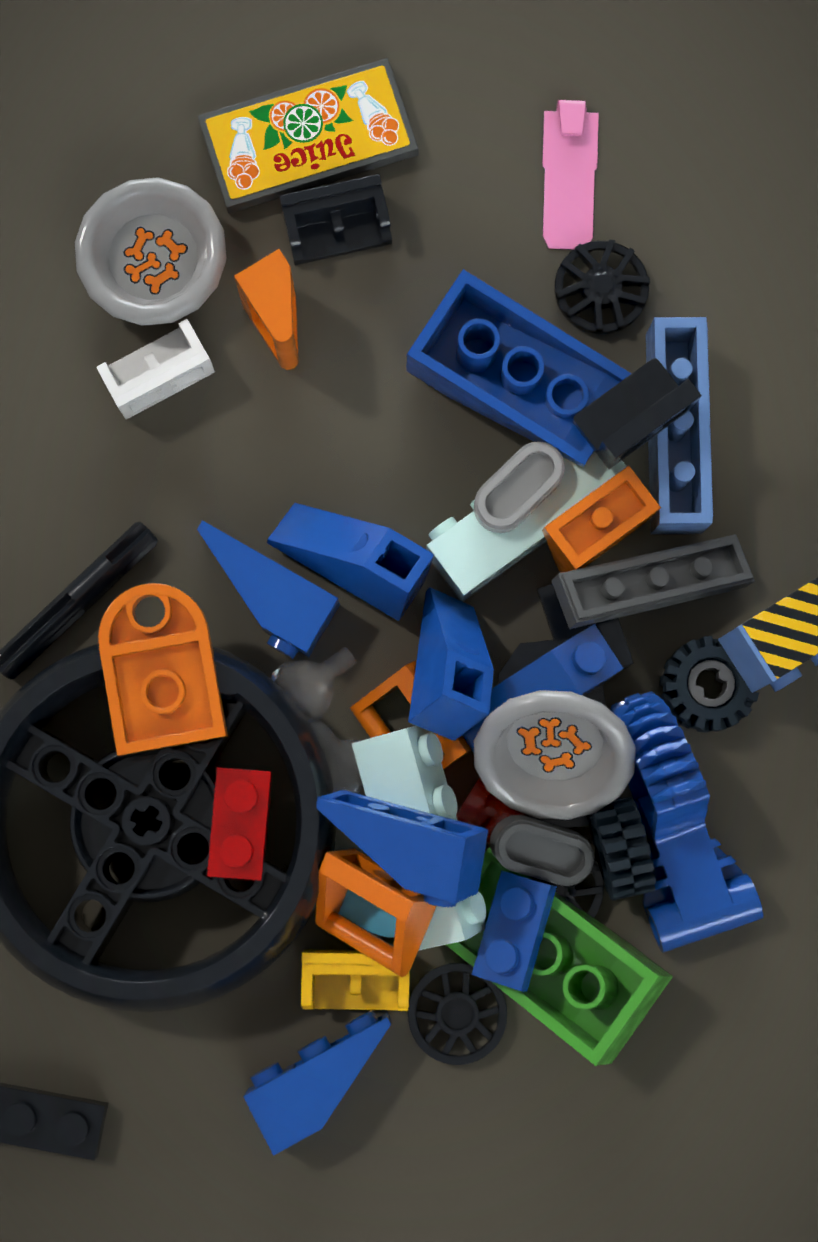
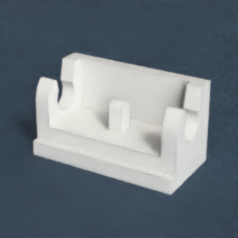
[96,319,215,420]

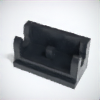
[280,174,392,265]

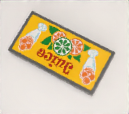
[197,58,419,214]

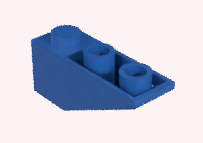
[267,503,435,621]
[408,587,494,741]
[243,1010,392,1156]

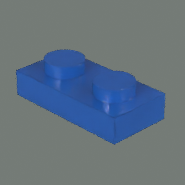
[472,870,557,992]

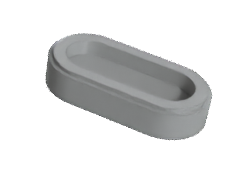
[474,442,565,533]

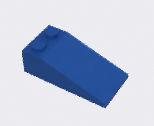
[406,269,631,468]

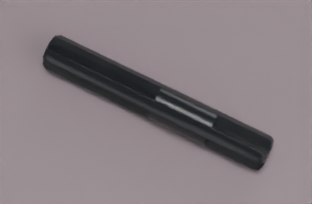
[0,522,158,680]

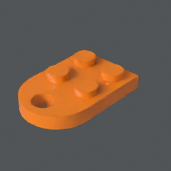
[98,583,228,756]

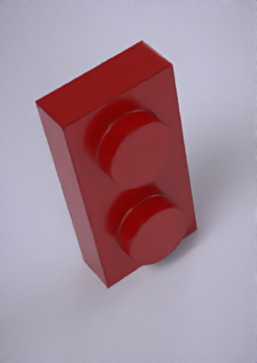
[207,767,272,881]

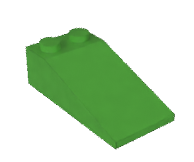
[446,846,673,1066]

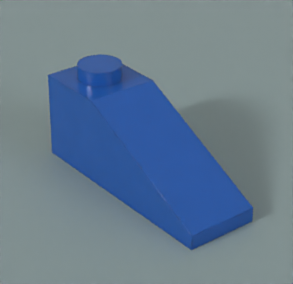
[197,520,340,659]
[462,624,624,753]
[316,790,489,907]

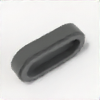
[490,815,595,886]

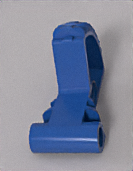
[610,691,764,953]

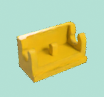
[301,949,410,1011]

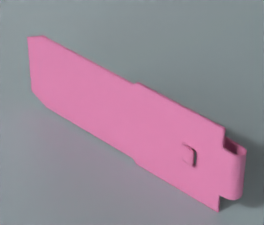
[542,100,599,250]

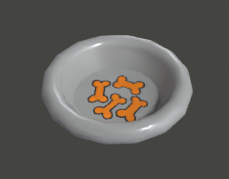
[74,177,227,326]
[474,690,636,820]

